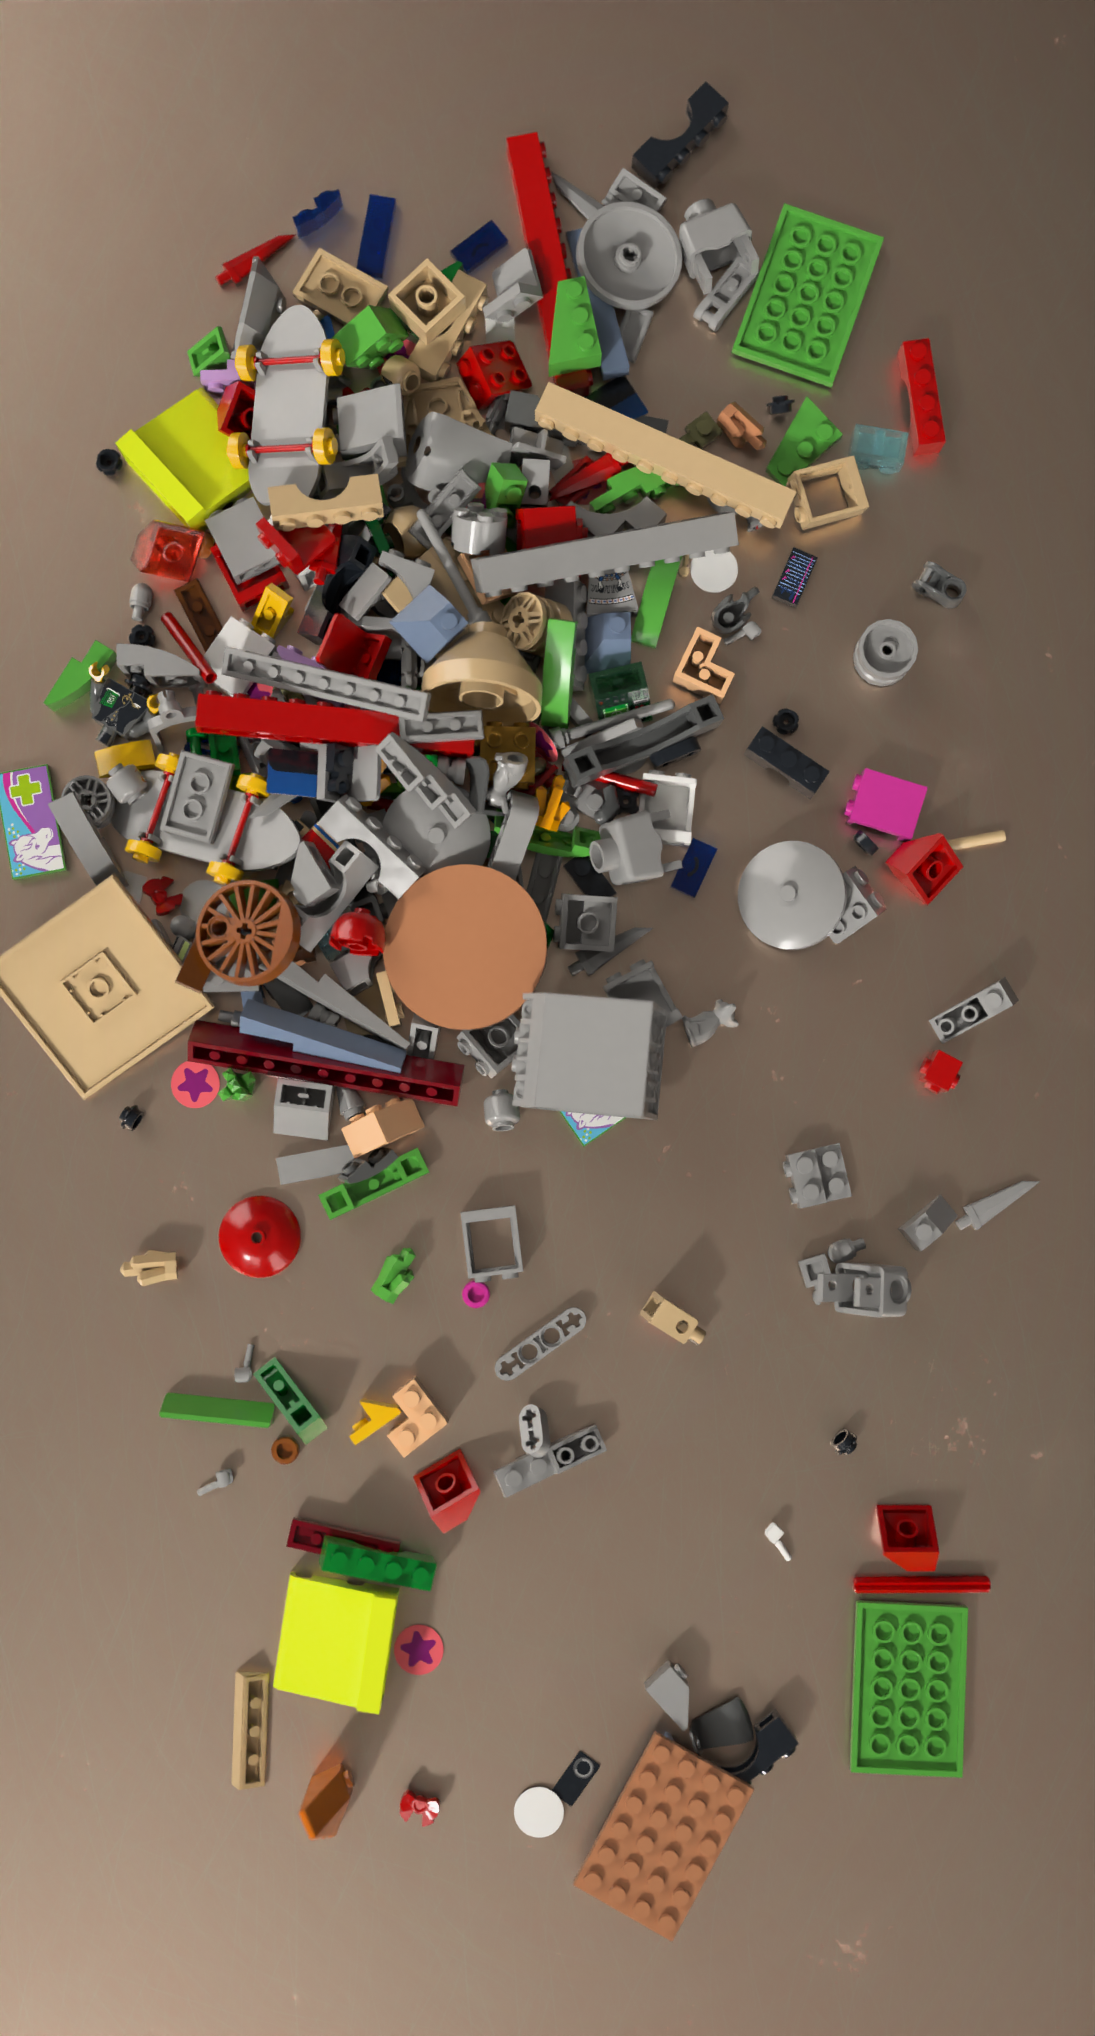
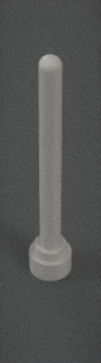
[417,509,492,626]
[548,699,675,750]

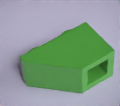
[485,463,528,529]

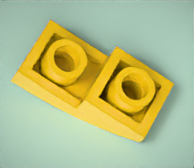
[94,740,155,778]

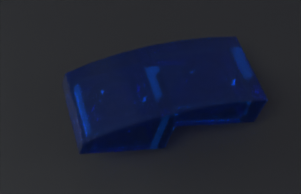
[292,189,343,238]

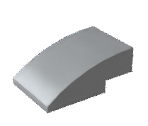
[117,643,208,688]

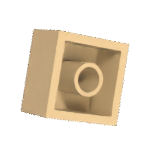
[388,258,466,346]

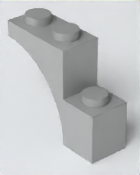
[567,496,667,537]
[379,549,435,600]

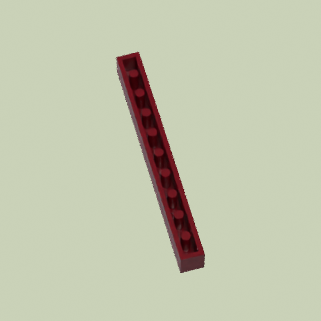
[188,1020,465,1106]

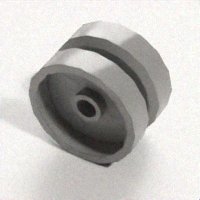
[853,619,918,686]

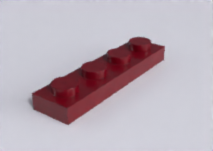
[286,1517,401,1554]

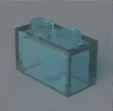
[848,424,909,474]

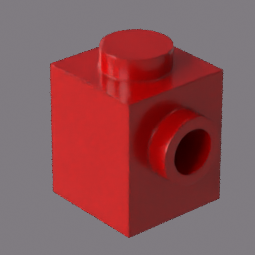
[919,1050,963,1094]

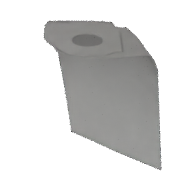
[406,412,513,491]

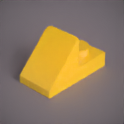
[251,583,294,639]
[349,1398,402,1445]

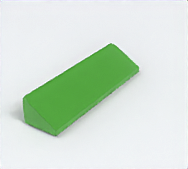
[159,1393,275,1428]

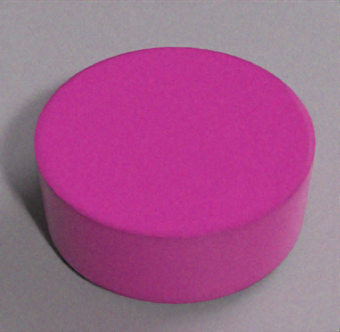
[462,1280,490,1308]

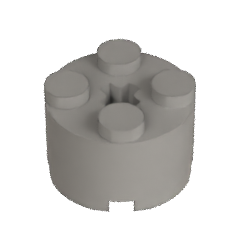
[451,502,508,555]

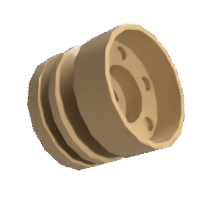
[500,592,573,658]

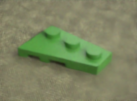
[766,396,843,487]

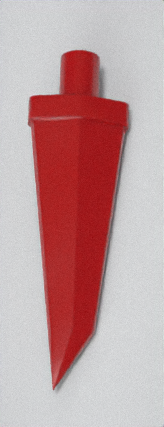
[215,234,296,286]
[548,453,630,502]
[309,523,343,585]

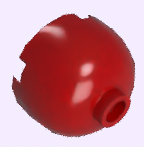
[329,908,386,956]

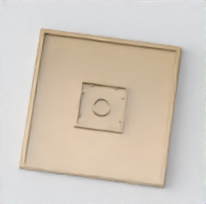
[0,873,216,1100]

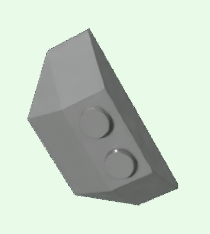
[230,256,286,360]

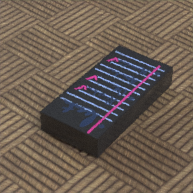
[772,547,818,608]

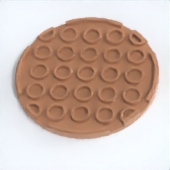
[383,864,548,1030]

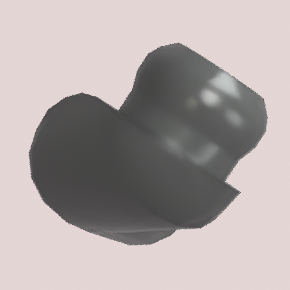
[594,785,620,825]

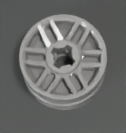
[61,775,117,830]

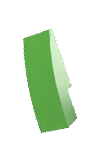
[43,640,117,711]

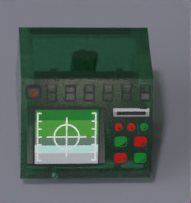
[588,661,653,732]

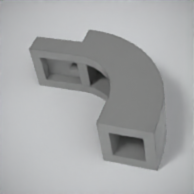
[317,436,399,500]

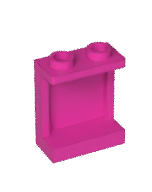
[844,768,928,842]

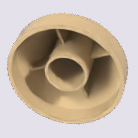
[421,621,543,727]

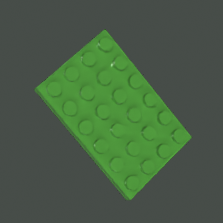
[732,203,884,387]
[850,1600,968,1778]

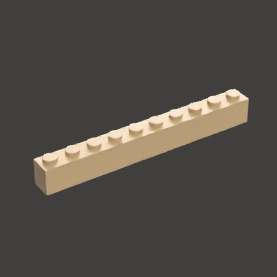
[535,382,797,529]

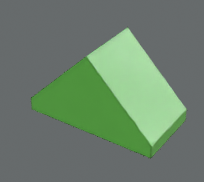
[187,326,231,377]

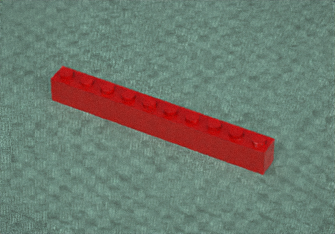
[506,132,593,397]
[195,690,475,759]

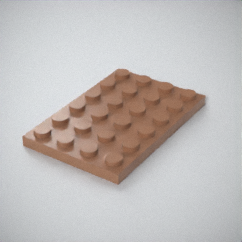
[573,1731,754,1942]

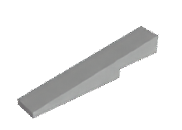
[259,951,410,1050]

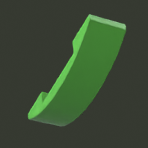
[631,556,682,648]
[494,808,601,857]
[318,1148,429,1220]

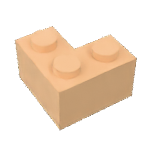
[672,626,735,705]
[341,1097,425,1159]
[387,1376,449,1458]

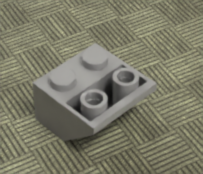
[273,1078,336,1141]

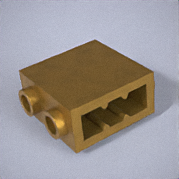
[474,721,536,790]

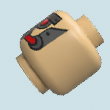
[381,355,420,396]

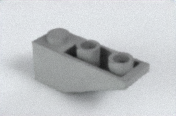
[929,977,1019,1044]

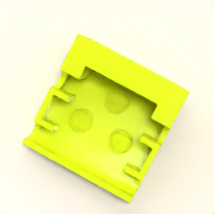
[115,388,252,535]
[273,1572,400,1714]

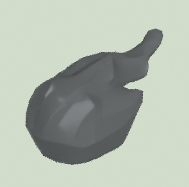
[711,587,759,634]

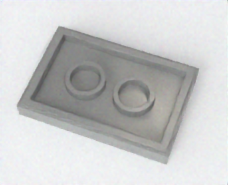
[159,750,235,844]

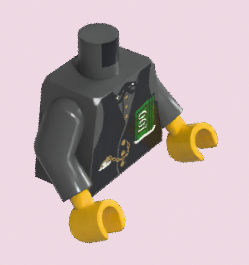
[89,661,160,747]

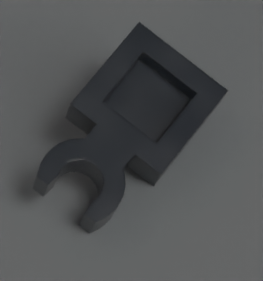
[326,743,354,794]

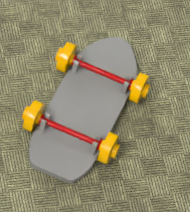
[227,305,346,506]
[111,752,302,886]

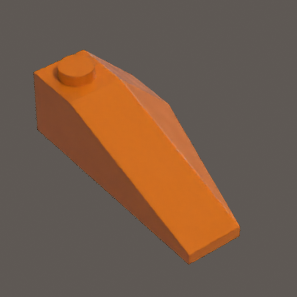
[299,1763,355,1840]

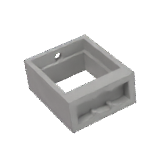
[461,1205,523,1283]

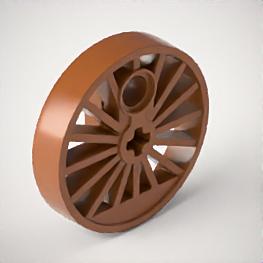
[196,880,301,986]

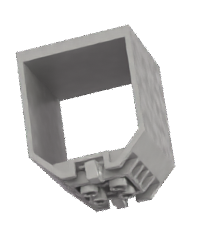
[512,993,667,1120]

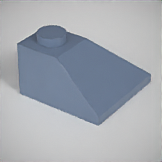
[389,585,468,664]
[585,612,631,674]

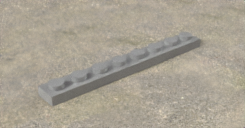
[221,647,431,722]

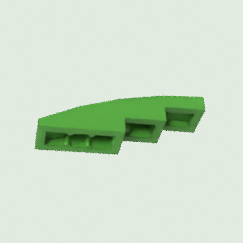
[541,618,577,729]

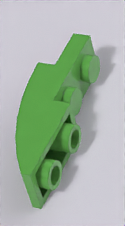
[589,467,680,514]

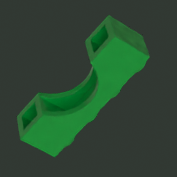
[319,1535,437,1591]

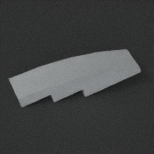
[375,732,477,829]
[48,791,129,887]

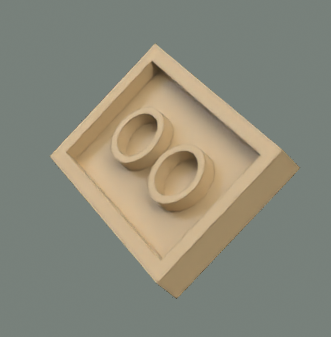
[292,248,389,325]

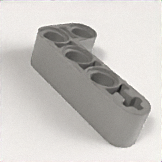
[487,789,539,881]

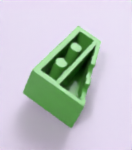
[548,276,602,377]

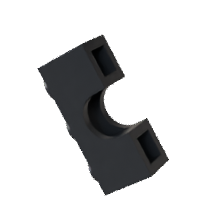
[744,726,830,799]

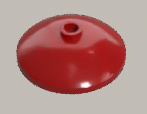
[219,1196,301,1278]

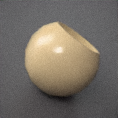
[383,505,432,560]

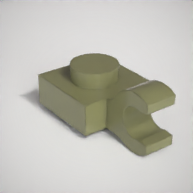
[679,411,723,450]

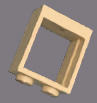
[786,455,869,530]

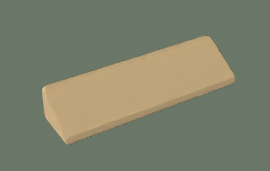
[231,1671,269,1790]

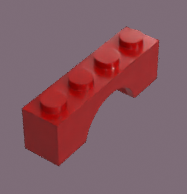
[897,338,946,456]

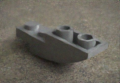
[493,1425,607,1498]

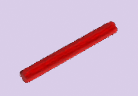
[853,1576,991,1593]

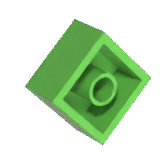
[330,305,409,370]

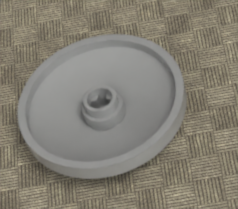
[576,202,682,310]
[382,785,491,879]
[738,841,847,950]

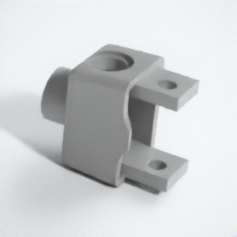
[679,199,759,295]
[589,809,683,885]
[817,1263,912,1318]

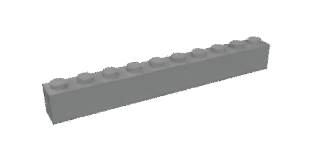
[471,512,739,597]

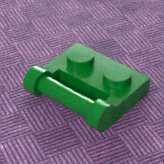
[186,727,241,776]

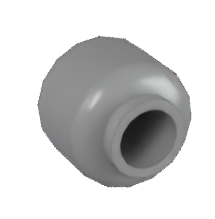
[106,763,147,805]
[484,1089,520,1131]

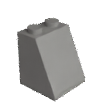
[333,383,407,460]

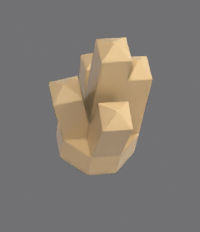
[120,1250,178,1286]

